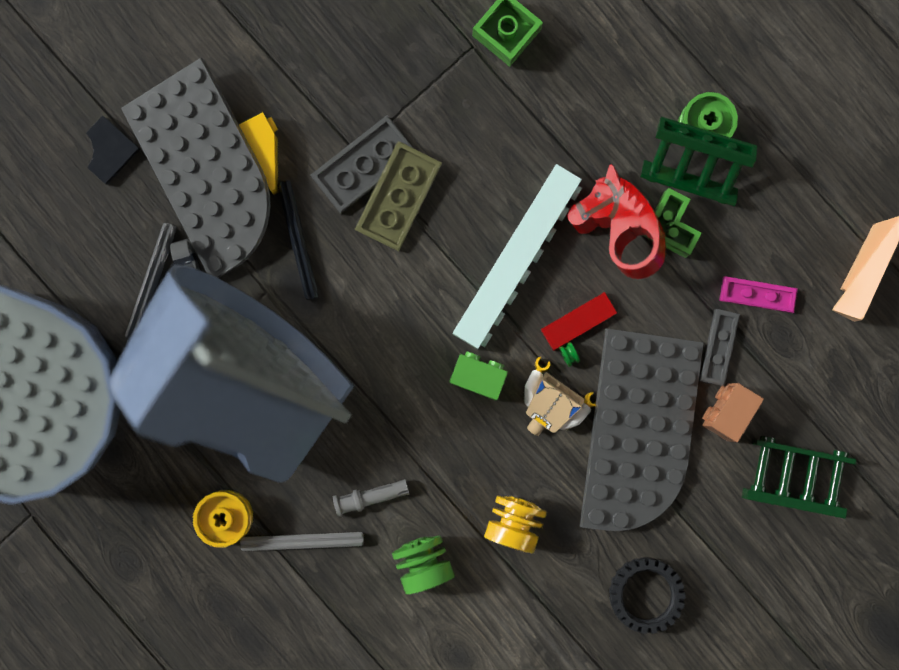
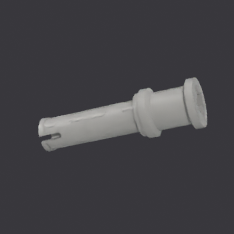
[332,479,409,518]

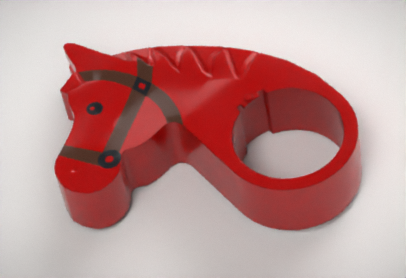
[567,164,666,279]

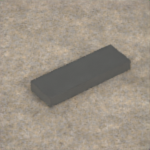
[699,309,740,386]

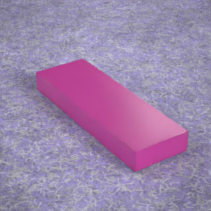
[719,276,798,313]

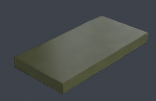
[355,141,442,251]

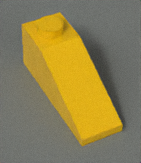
[239,112,278,195]

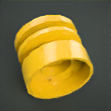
[484,495,547,553]

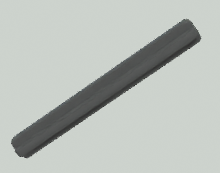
[125,223,177,339]

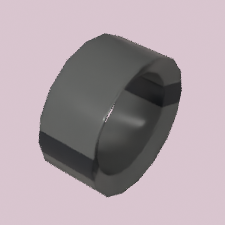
[170,239,200,270]

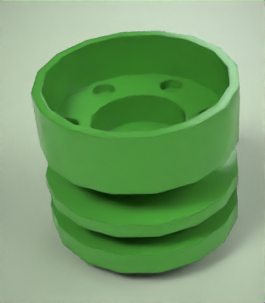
[392,535,455,594]

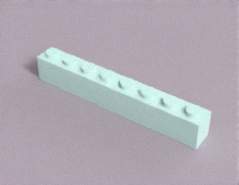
[453,164,582,350]

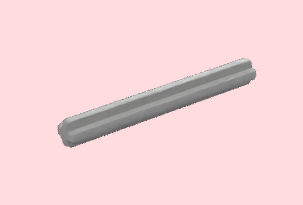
[240,532,364,551]

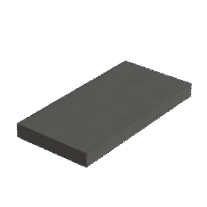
[310,115,413,214]

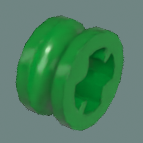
[559,342,580,367]

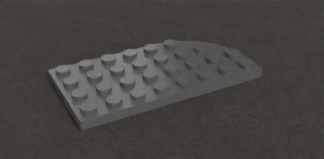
[121,58,270,278]
[580,329,703,531]

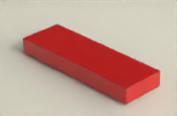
[541,292,617,350]

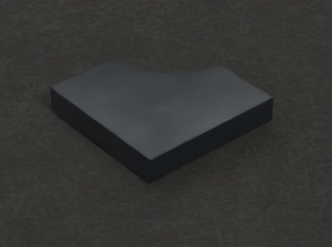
[86,115,140,185]

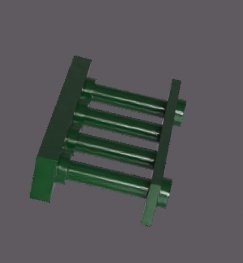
[640,116,757,206]
[741,436,856,519]

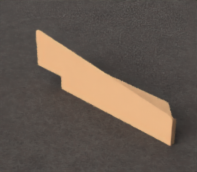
[832,216,899,322]

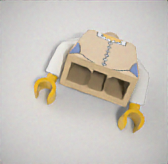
[524,357,596,436]

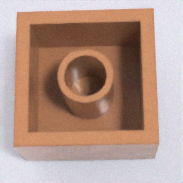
[702,383,764,442]

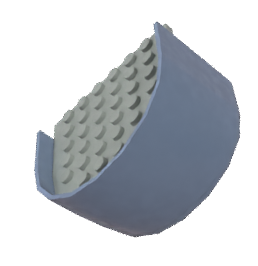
[110,265,354,482]
[0,285,121,504]

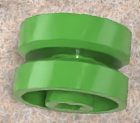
[678,92,738,152]

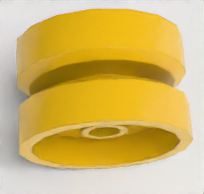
[193,490,253,547]

